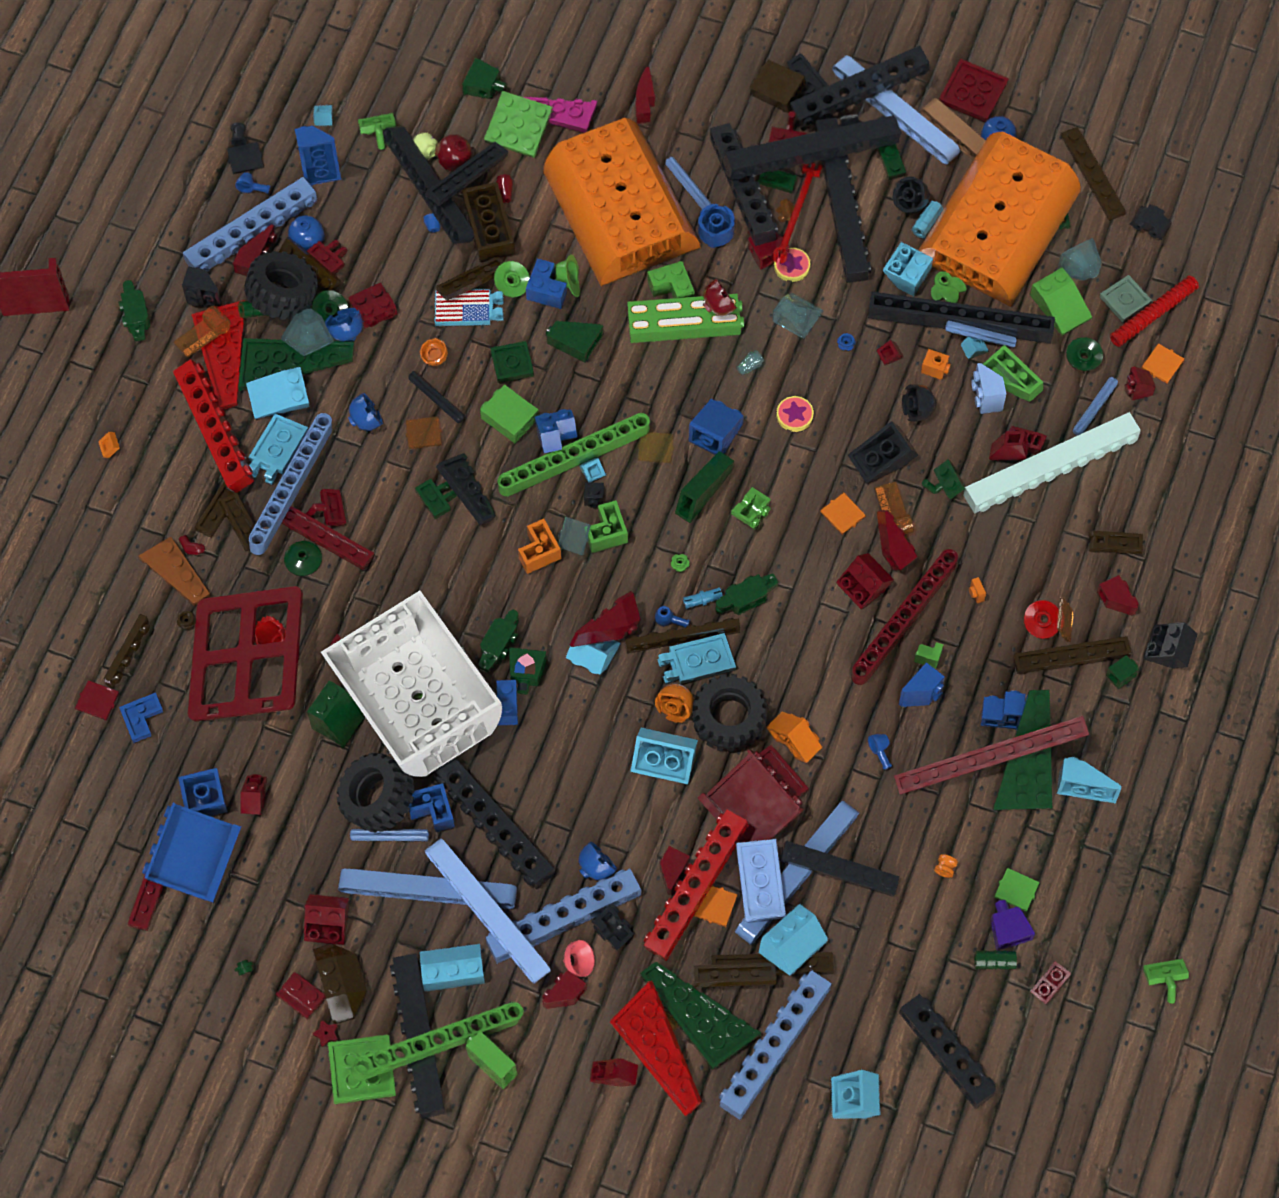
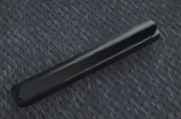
[408,371,465,423]

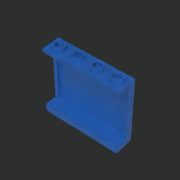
[142,802,241,903]

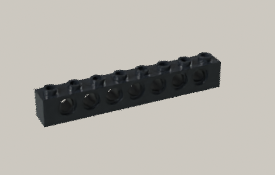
[790,45,930,128]
[710,123,778,246]
[435,758,555,890]

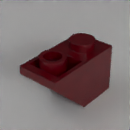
[1125,366,1156,401]
[989,431,1029,460]
[1097,575,1139,616]
[241,774,267,815]
[660,846,690,896]
[542,970,587,1009]
[590,1058,638,1087]

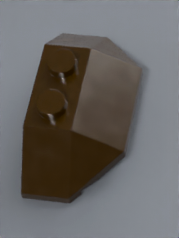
[313,944,367,1024]

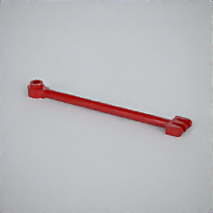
[773,163,823,264]

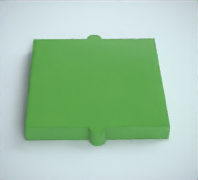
[994,868,1039,912]

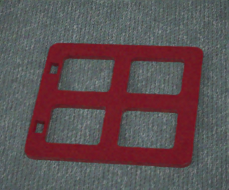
[188,586,303,721]

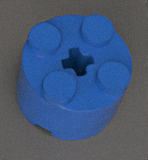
[698,204,735,248]

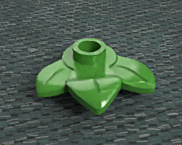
[931,271,967,303]

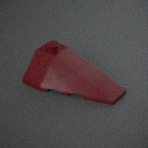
[569,591,640,647]

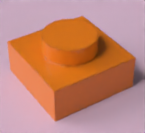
[98,432,120,458]
[969,577,986,604]

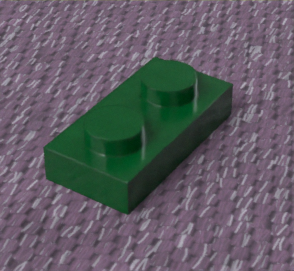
[878,144,906,180]

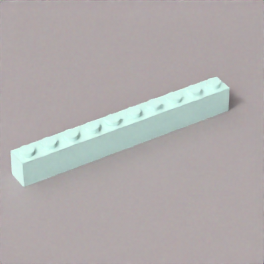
[963,412,1141,514]

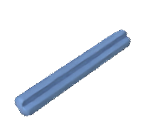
[666,157,711,209]
[945,321,1017,348]
[1073,377,1118,436]
[350,829,429,841]

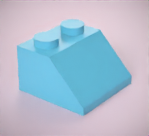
[566,640,621,674]
[831,1070,880,1119]

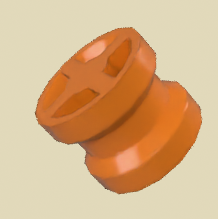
[934,854,958,878]

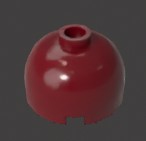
[435,134,472,171]
[703,279,737,316]

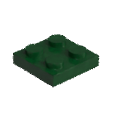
[490,341,534,383]

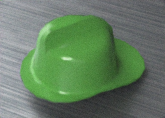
[555,255,580,297]

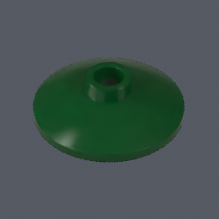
[312,290,348,326]
[1066,337,1103,371]
[284,541,322,576]

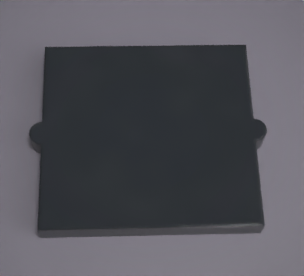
[227,142,264,175]

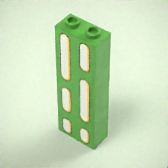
[628,294,744,343]

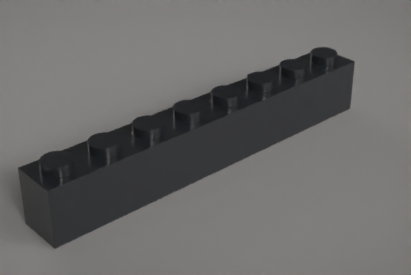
[390,953,445,1119]

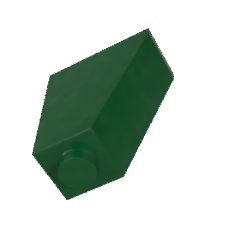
[545,321,604,363]

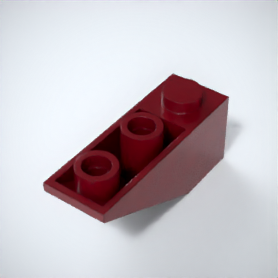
[233,224,277,276]
[877,510,918,570]

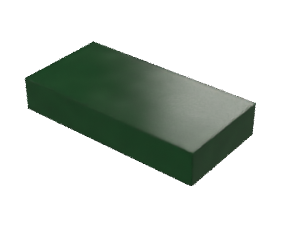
[758,170,797,193]

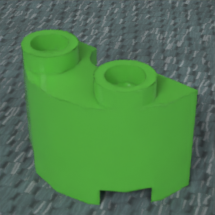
[731,487,771,529]

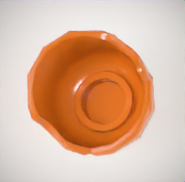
[420,338,448,366]

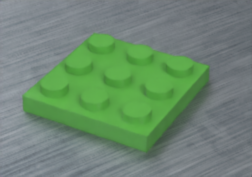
[484,91,553,158]
[328,1034,396,1104]

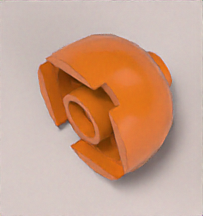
[655,684,694,723]

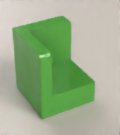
[914,642,943,669]

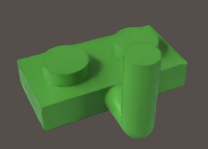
[358,113,396,149]
[1143,959,1189,1003]

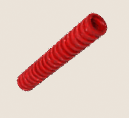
[1110,275,1199,347]

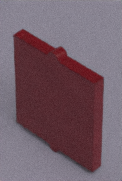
[75,680,120,720]

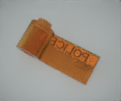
[174,306,230,358]
[874,482,914,534]

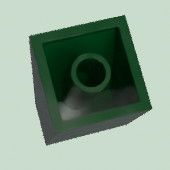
[307,680,365,747]

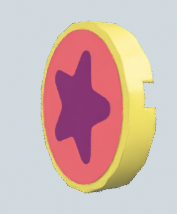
[774,248,810,282]
[776,396,814,432]

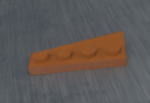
[138,537,211,607]

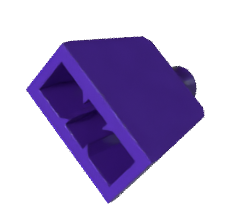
[991,900,1035,951]

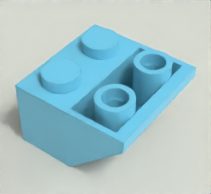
[883,242,933,296]

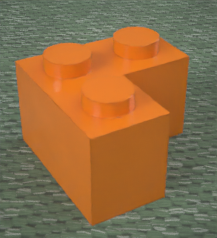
[518,519,561,574]
[766,712,822,763]

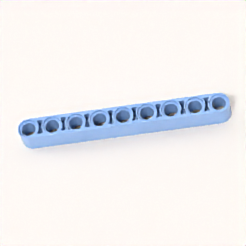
[833,55,960,164]
[425,839,550,983]

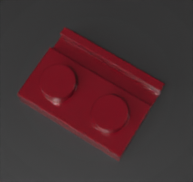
[276,971,326,1020]

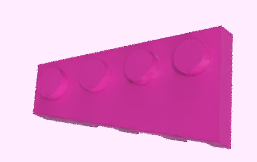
[524,97,598,133]

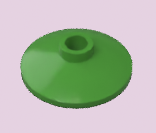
[494,261,530,297]

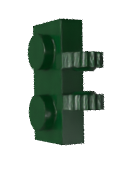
[415,479,457,519]

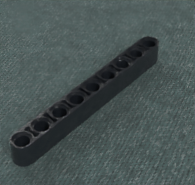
[383,126,474,244]

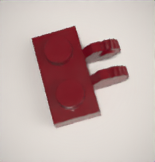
[307,239,348,275]

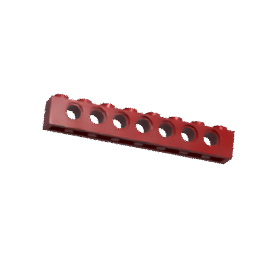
[173,359,254,493]
[643,809,749,962]

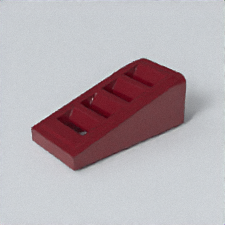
[1009,426,1047,455]

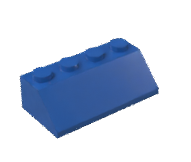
[295,126,341,185]

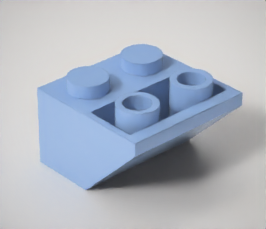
[971,363,1006,414]

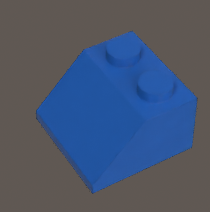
[899,662,945,707]

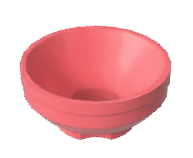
[563,940,595,977]

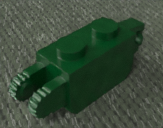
[118,280,151,342]
[715,573,779,615]
[478,609,519,673]

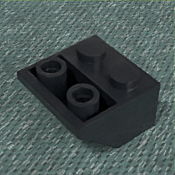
[182,266,222,309]
[1144,622,1198,668]

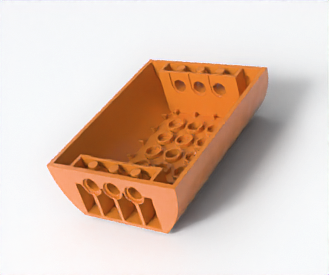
[543,118,700,286]
[918,132,1081,307]

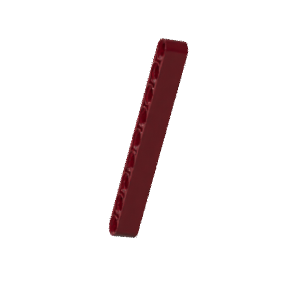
[851,549,958,685]

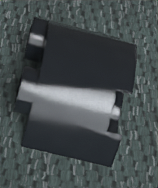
[1129,204,1171,240]
[591,904,634,951]

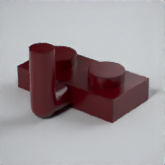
[768,111,807,143]
[305,489,346,526]

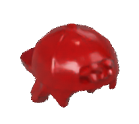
[254,616,286,645]

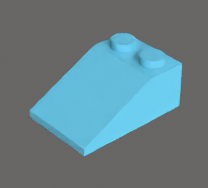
[246,367,309,419]
[1057,757,1121,803]

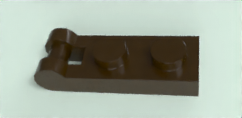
[1088,531,1143,554]

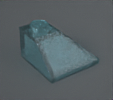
[1058,238,1102,281]
[773,293,823,339]
[281,308,334,356]

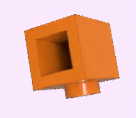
[921,349,951,380]

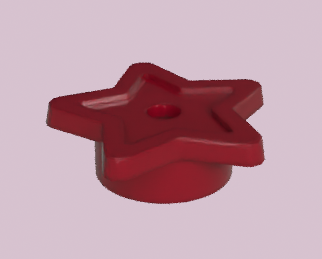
[312,1021,338,1047]

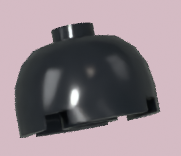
[892,177,930,213]
[902,384,936,422]

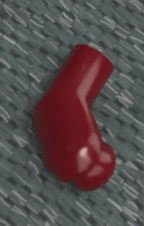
[178,535,205,555]

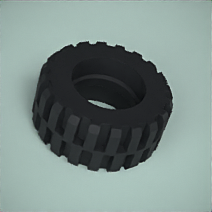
[244,251,318,320]
[692,674,767,752]
[337,753,414,832]

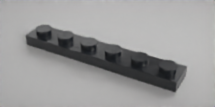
[426,142,509,206]
[780,841,900,897]

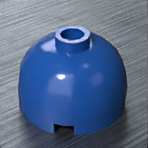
[980,116,1017,140]
[288,215,325,251]
[325,308,363,342]
[348,393,383,431]
[579,841,617,881]

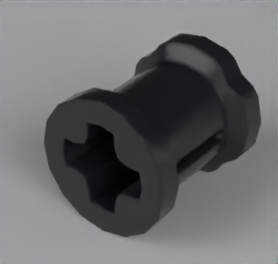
[230,122,247,146]

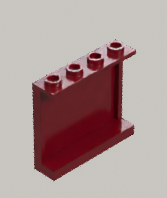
[0,258,69,316]
[698,750,805,843]

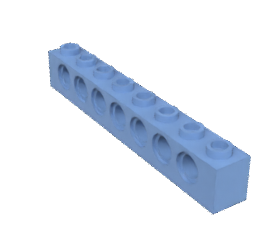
[183,177,317,272]
[486,869,641,964]
[719,970,832,1120]

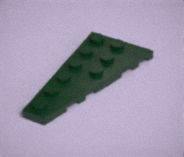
[238,338,355,391]
[992,689,1052,810]
[640,962,762,1070]

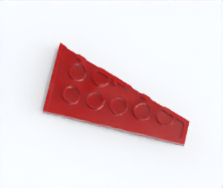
[191,300,245,410]
[609,981,702,1116]

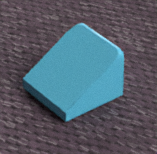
[313,105,332,126]
[961,337,989,359]
[579,458,606,482]

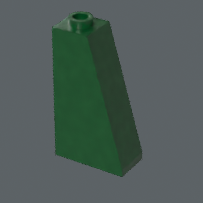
[675,451,734,523]

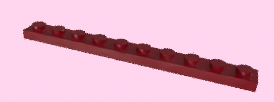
[894,716,1089,795]

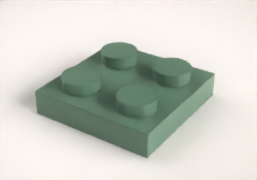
[1100,275,1152,323]

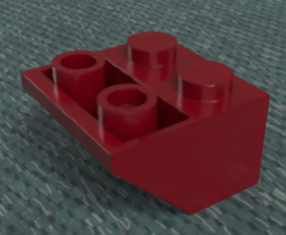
[836,553,894,609]
[304,894,349,945]

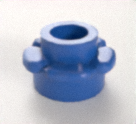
[837,333,855,351]

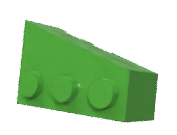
[983,345,1043,402]

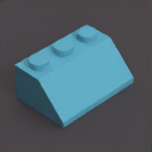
[631,728,698,784]
[759,904,828,975]
[420,944,485,991]

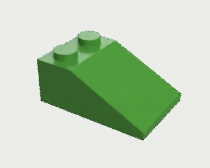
[1030,267,1092,336]

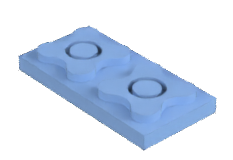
[736,839,786,922]

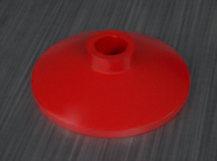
[1024,600,1062,639]

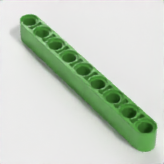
[498,413,650,496]
[351,1002,523,1080]

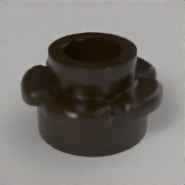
[177,611,196,629]

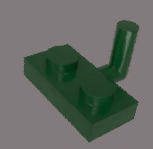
[922,459,966,499]

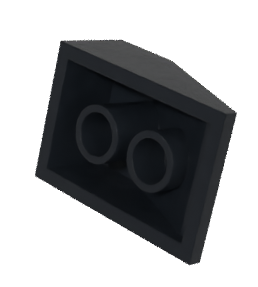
[848,421,918,484]

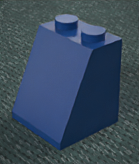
[689,399,744,455]

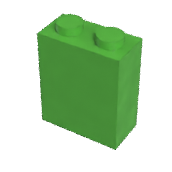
[480,384,539,443]
[466,1031,517,1089]

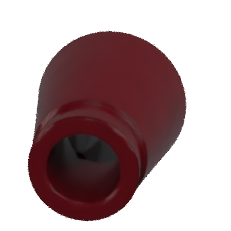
[496,174,513,203]

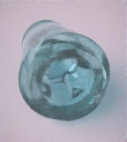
[736,350,764,376]

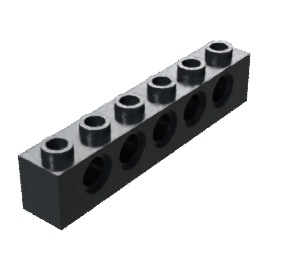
[899,994,997,1110]

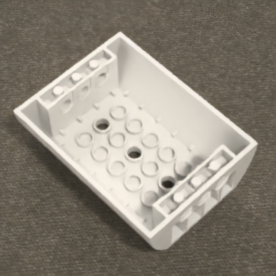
[321,591,502,777]

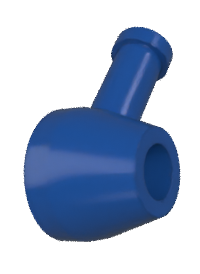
[235,172,270,194]
[423,213,441,232]
[655,606,691,627]
[868,734,892,770]

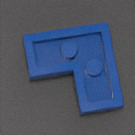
[119,693,163,743]

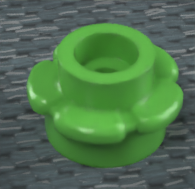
[671,554,690,572]

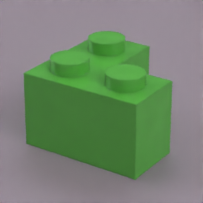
[647,261,694,298]
[586,500,628,553]

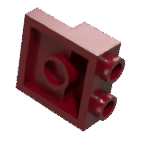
[348,282,397,329]

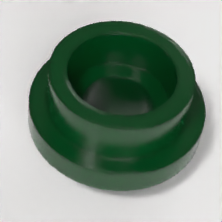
[234,959,254,976]

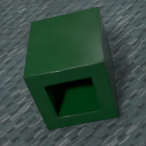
[1106,655,1139,689]

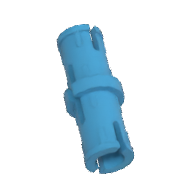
[683,587,723,609]

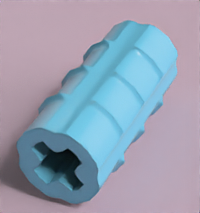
[912,201,944,238]

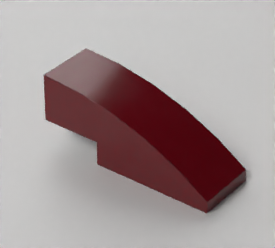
[636,67,655,124]

